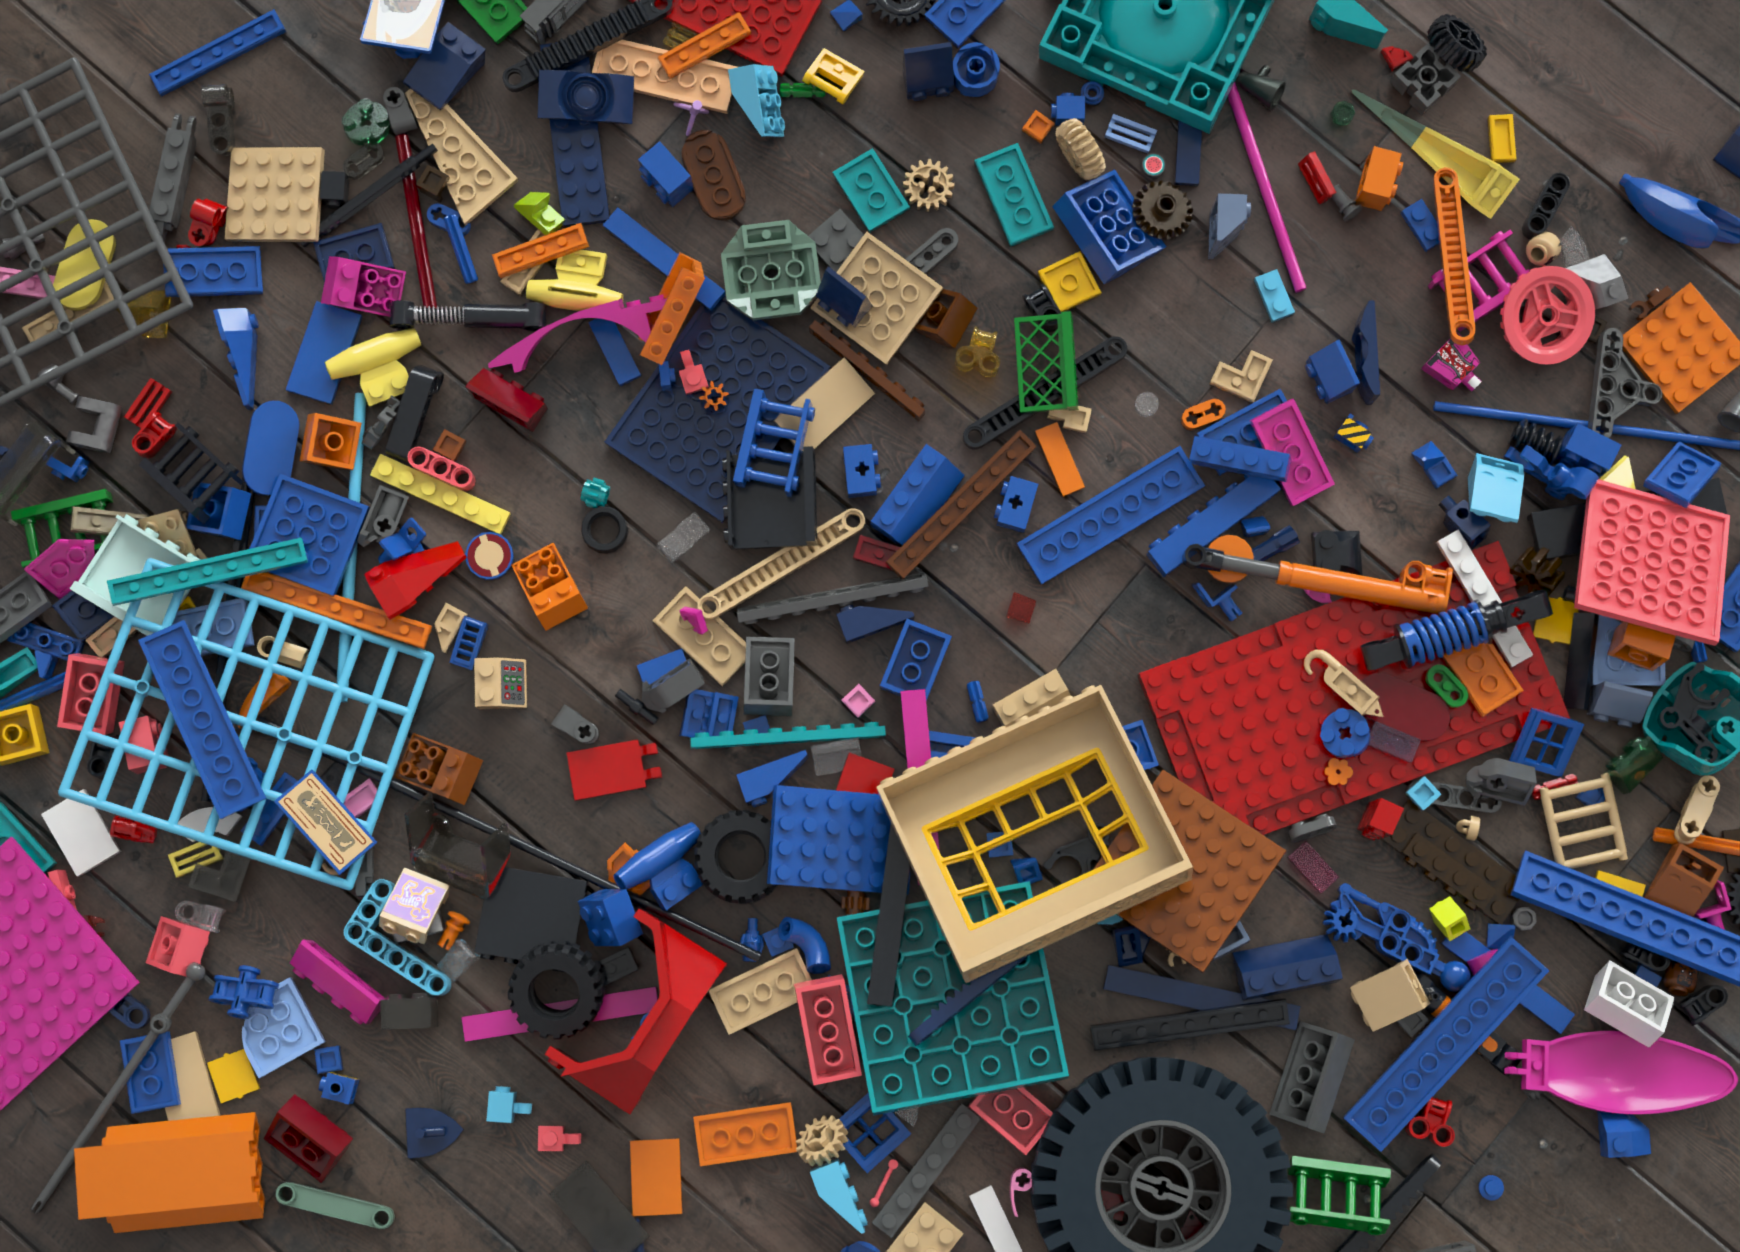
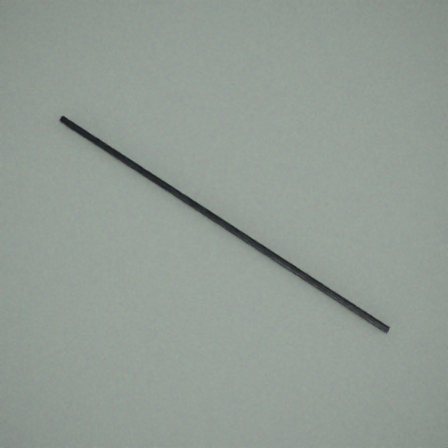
[257,716,762,962]

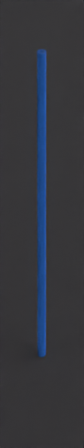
[1433,401,1740,450]

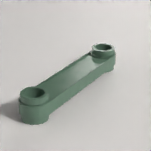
[276,1182,395,1229]

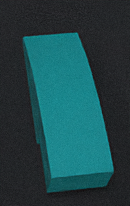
[0,647,38,699]

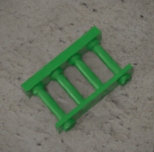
[11,489,113,568]
[1287,1156,1391,1235]

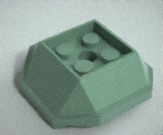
[721,220,821,320]

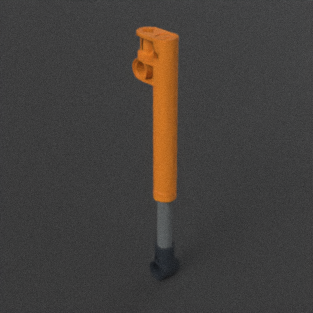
[1182,544,1453,614]

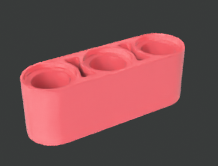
[407,447,476,492]

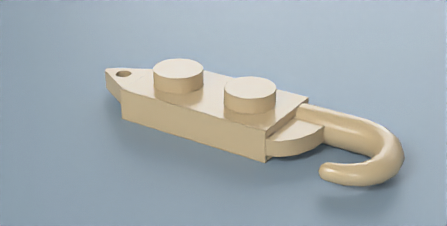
[1304,649,1383,717]

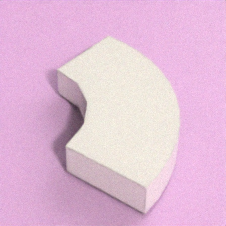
[178,807,242,842]

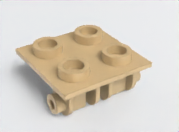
[138,509,196,556]

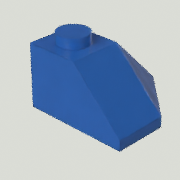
[1597,1111,1651,1158]

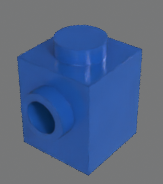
[1051,93,1085,126]

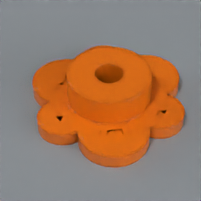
[1324,758,1353,785]

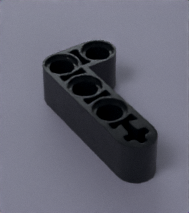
[385,365,444,462]

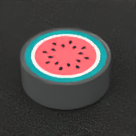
[1141,153,1166,178]

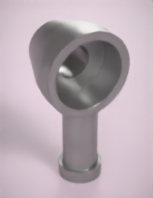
[36,364,79,404]

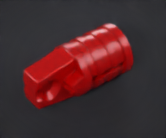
[110,816,157,843]

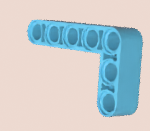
[344,879,451,996]

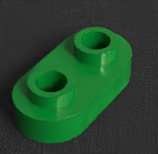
[1425,665,1468,708]

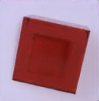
[1006,592,1036,624]

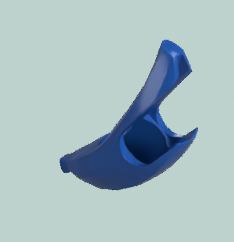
[1619,174,1740,248]

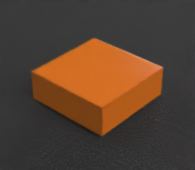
[1022,110,1055,144]

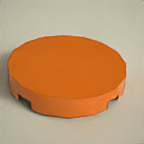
[1208,535,1254,584]

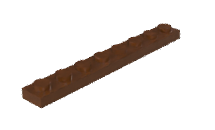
[886,430,1037,580]

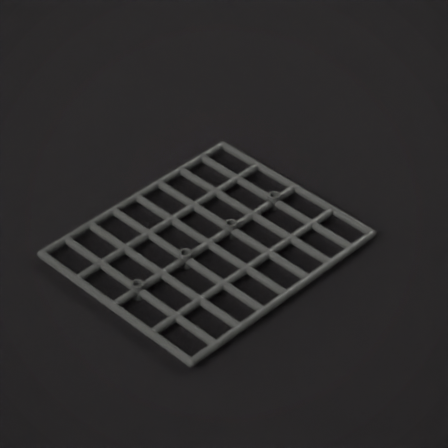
[0,57,193,408]

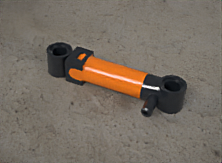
[1415,971,1521,1077]

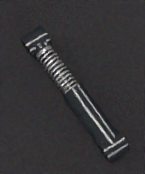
[390,300,546,331]

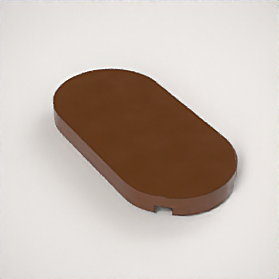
[682,130,746,221]

